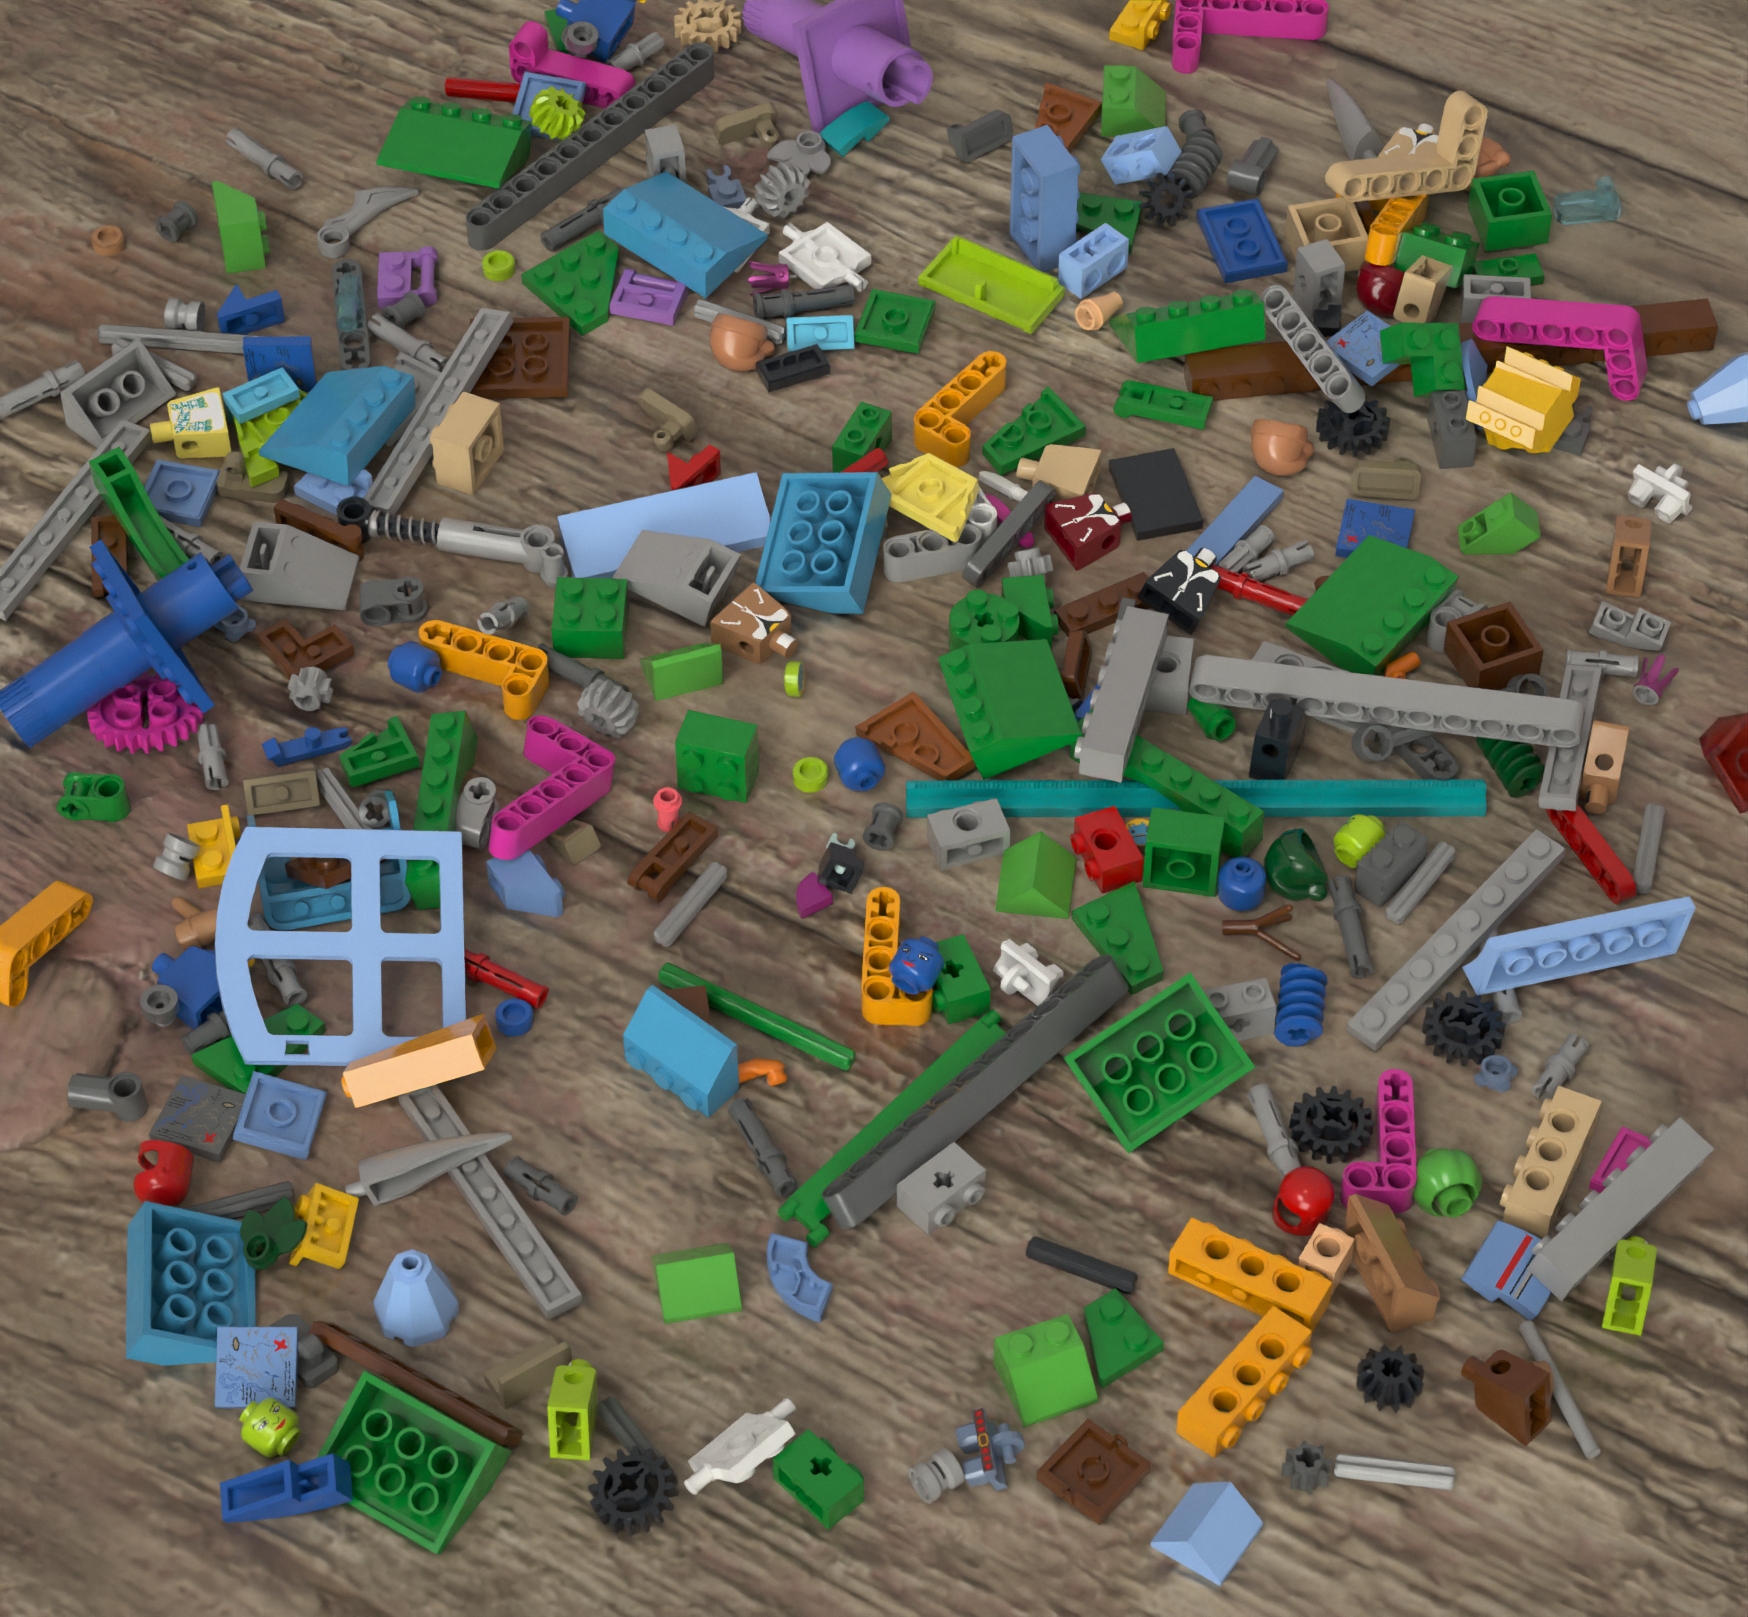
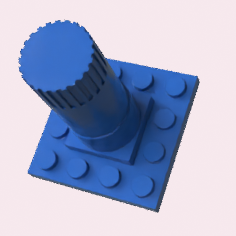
[0,540,254,748]

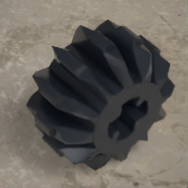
[1138,172,1193,227]
[1356,1343,1424,1414]

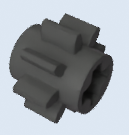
[1281,1441,1333,1495]

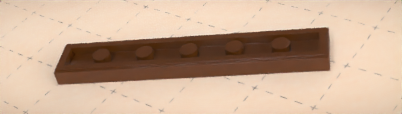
[308,1320,524,1446]

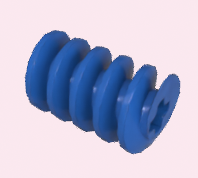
[1274,963,1328,1047]

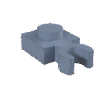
[707,165,747,209]

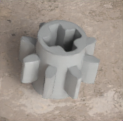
[1008,547,1053,582]
[288,667,333,711]

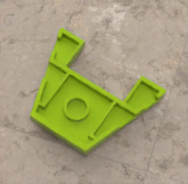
[232,389,307,488]

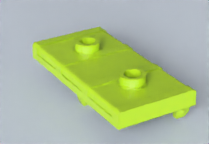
[918,235,1065,334]

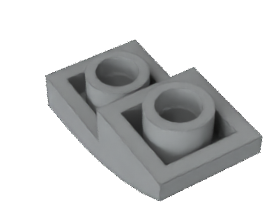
[1588,601,1671,651]

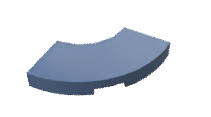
[1461,339,1487,431]
[767,1233,833,1323]

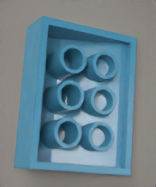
[603,171,768,298]
[259,366,416,486]
[755,472,892,614]
[126,1201,256,1366]

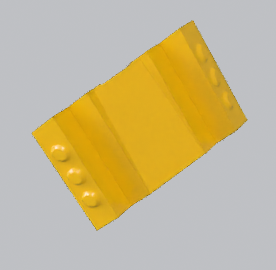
[1466,347,1581,454]

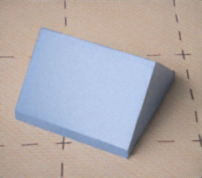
[1150,1482,1263,1586]

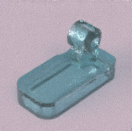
[1553,176,1622,225]

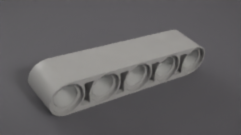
[1260,284,1365,413]

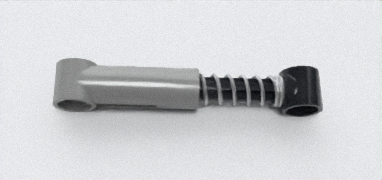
[336,497,555,573]

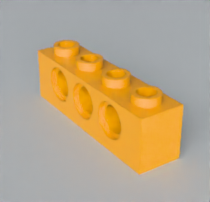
[1168,1217,1333,1332]
[1176,1306,1313,1459]

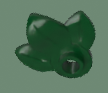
[240,1197,307,1270]

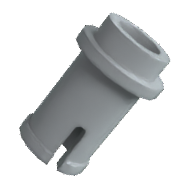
[540,543,568,587]

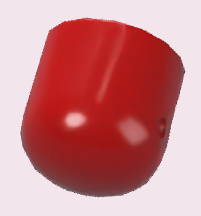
[133,1140,194,1207]
[1272,1166,1335,1236]

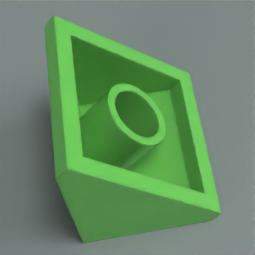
[639,642,723,701]
[995,831,1076,919]
[651,1242,742,1324]

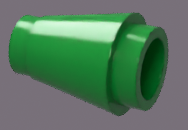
[1187,697,1236,741]

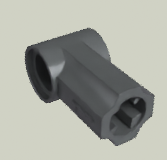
[1226,137,1279,196]
[67,1072,148,1122]

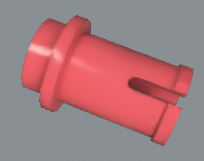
[653,787,682,832]

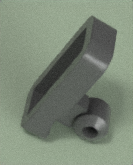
[947,110,1013,162]
[269,1314,339,1389]

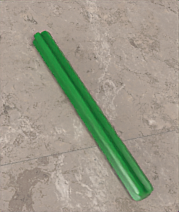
[658,962,856,1071]

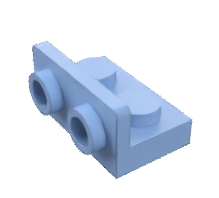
[294,469,373,516]

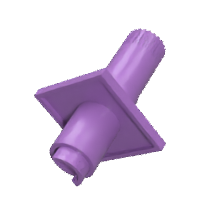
[742,0,933,134]

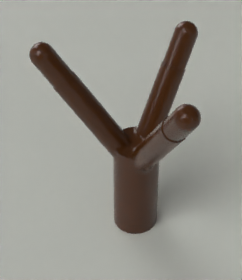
[1222,904,1301,961]

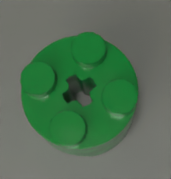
[949,589,1019,651]

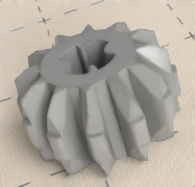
[755,161,810,219]
[577,679,639,738]

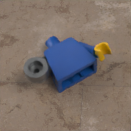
[556,0,647,63]
[140,946,255,1030]

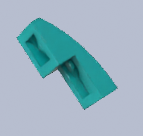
[819,101,890,158]

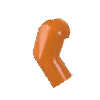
[1384,651,1420,679]
[738,1058,787,1086]

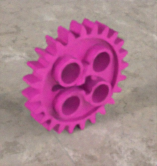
[87,671,205,754]

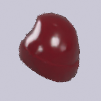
[1356,259,1405,318]

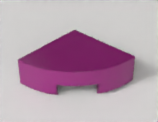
[796,872,833,919]

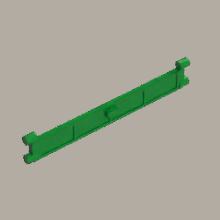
[777,1010,1006,1248]

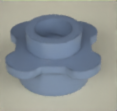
[214,607,256,641]
[1474,1055,1517,1093]

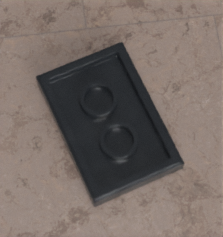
[1108,448,1203,541]

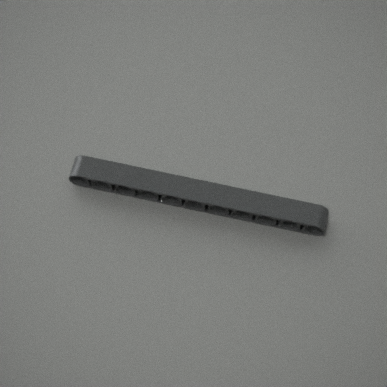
[465,42,714,251]
[821,954,1129,1229]

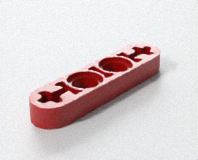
[1546,804,1636,904]

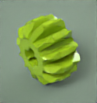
[528,86,585,141]

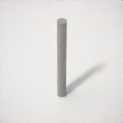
[1519,1320,1601,1459]

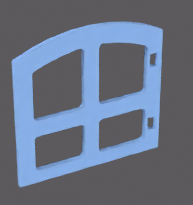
[215,827,466,1066]

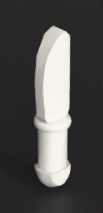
[979,471,1028,502]

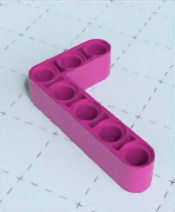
[1171,0,1329,74]
[1472,296,1647,401]
[489,715,615,860]

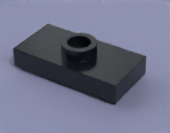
[756,344,830,392]

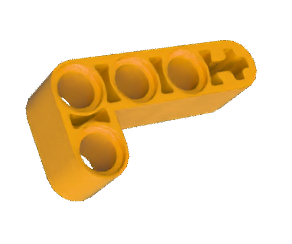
[914,351,1006,468]
[418,620,550,720]
[0,880,93,1008]
[861,887,933,1026]

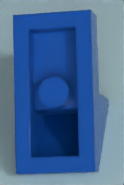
[217,284,285,334]

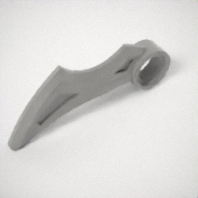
[317,186,419,258]

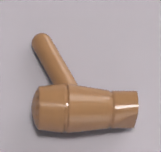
[172,896,249,951]

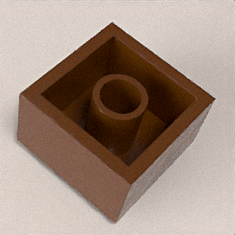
[1443,601,1544,690]

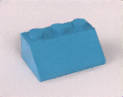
[623,985,739,1118]

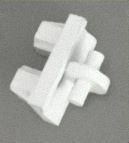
[1628,464,1692,524]
[993,939,1064,1006]

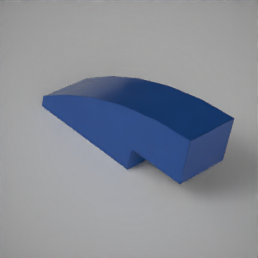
[220,1453,353,1523]

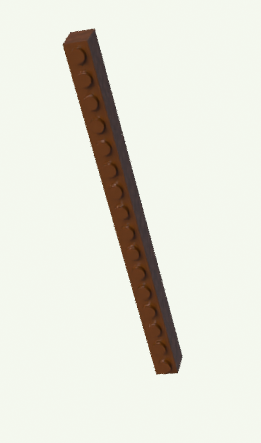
[1184,298,1718,401]

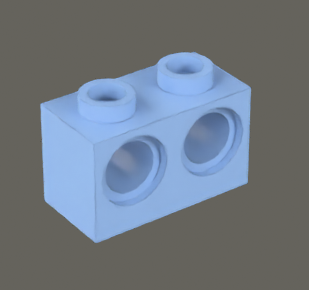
[1100,126,1182,185]
[1058,223,1129,299]

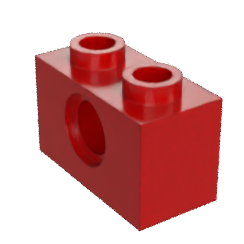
[1070,806,1144,894]

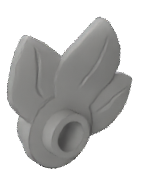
[767,131,831,176]

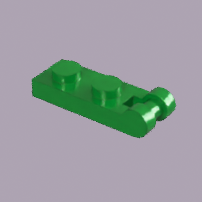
[1113,380,1213,430]

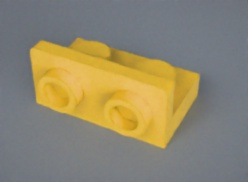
[1109,0,1172,50]
[187,804,241,889]
[288,1183,359,1270]

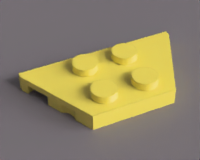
[882,453,980,543]

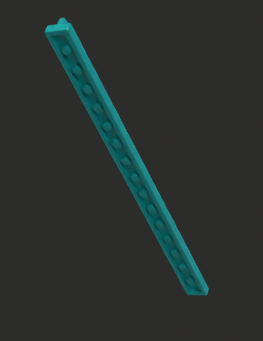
[906,779,1487,818]

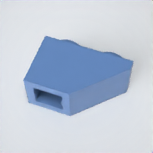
[486,850,565,917]

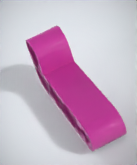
[509,21,636,109]
[1340,1069,1417,1214]

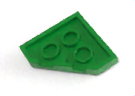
[521,230,620,336]

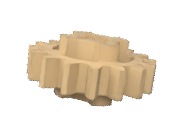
[674,0,742,52]

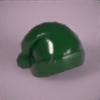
[1263,828,1329,902]

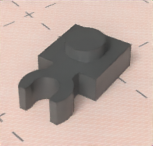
[1553,402,1592,456]

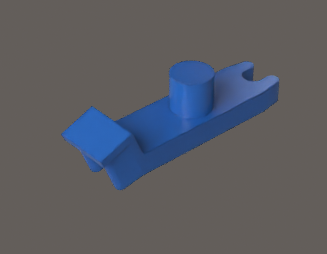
[262,727,352,767]

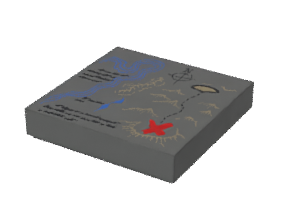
[149,1075,246,1162]

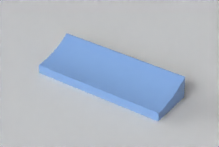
[557,472,770,578]
[1462,896,1696,996]

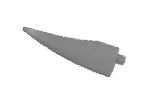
[1326,78,1383,160]
[345,1132,513,1206]

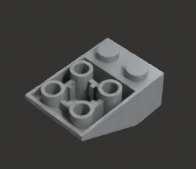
[240,522,359,610]
[612,530,741,627]

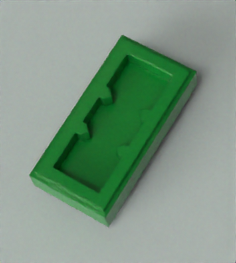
[1472,253,1544,286]

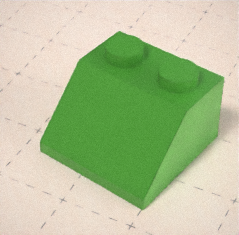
[1101,65,1166,137]
[212,181,270,274]
[993,1314,1098,1427]

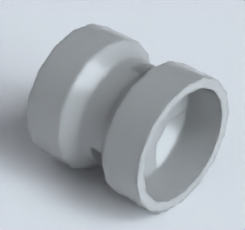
[164,298,206,331]
[153,832,201,881]
[908,1448,964,1504]

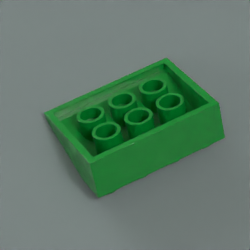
[377,97,532,189]
[1109,289,1266,363]
[1285,535,1459,676]
[938,639,1083,780]
[1064,972,1255,1154]
[316,1371,512,1555]

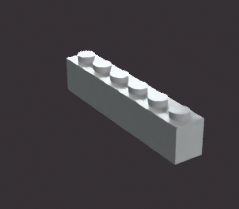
[1074,606,1169,783]
[1527,1117,1714,1301]

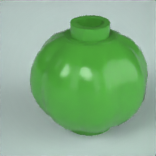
[1413,1148,1482,1218]

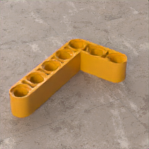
[1335,193,1430,266]

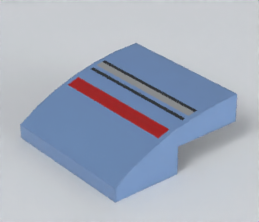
[1461,1220,1551,1320]

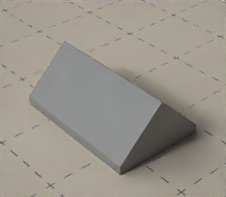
[60,338,176,448]

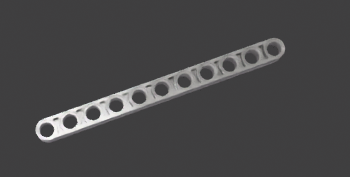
[1189,655,1585,748]

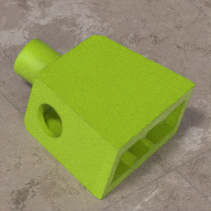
[1602,1236,1657,1336]
[547,1359,598,1461]

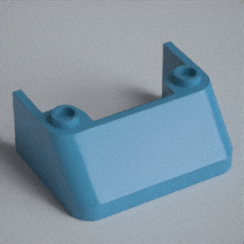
[246,790,411,931]

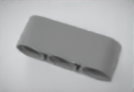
[883,523,981,582]

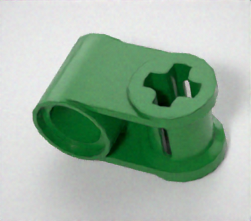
[56,772,131,822]

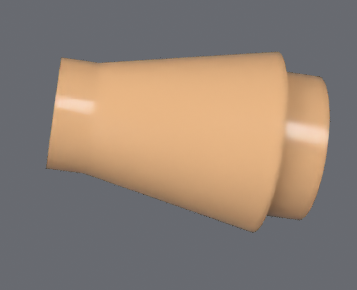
[1075,292,1123,330]

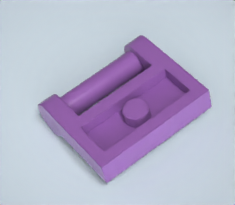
[377,246,438,308]
[610,268,690,326]

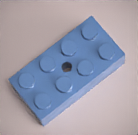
[1010,125,1081,272]

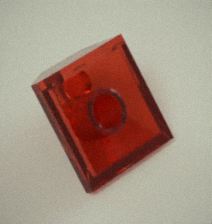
[1699,713,1748,814]

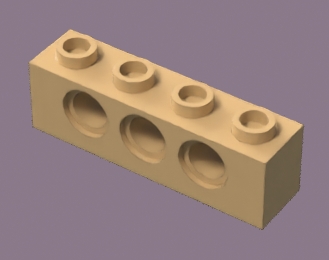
[1500,1086,1602,1237]

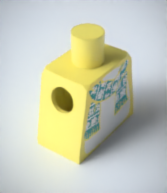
[150,387,231,459]

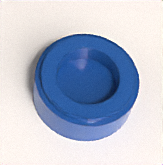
[495,998,533,1036]

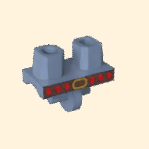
[955,1407,1025,1491]

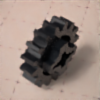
[1316,395,1390,457]
[1422,990,1506,1067]
[1289,1086,1374,1164]
[588,1446,679,1535]

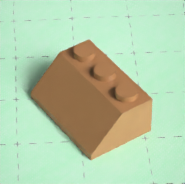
[1344,1194,1440,1333]

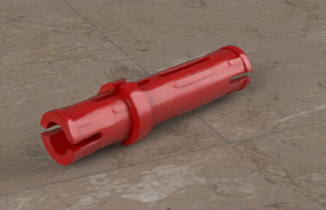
[1211,564,1308,616]
[464,949,549,1009]

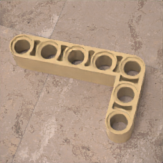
[1325,90,1487,202]

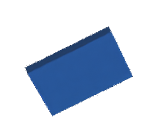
[1196,199,1288,283]

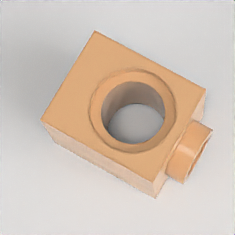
[1298,1223,1355,1295]

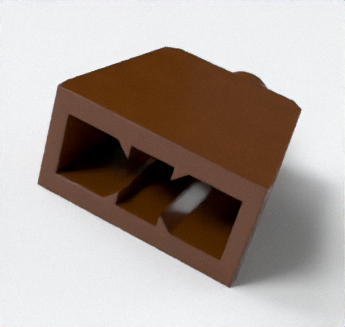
[1461,1349,1552,1446]

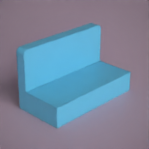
[786,315,854,351]
[223,367,300,424]

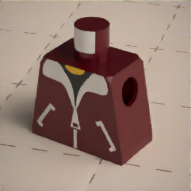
[1044,493,1132,571]

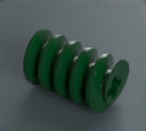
[1476,737,1545,798]

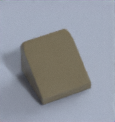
[546,819,601,865]

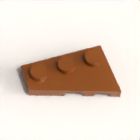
[1034,82,1102,153]
[855,691,976,780]

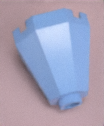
[1687,352,1748,425]
[373,1249,460,1347]

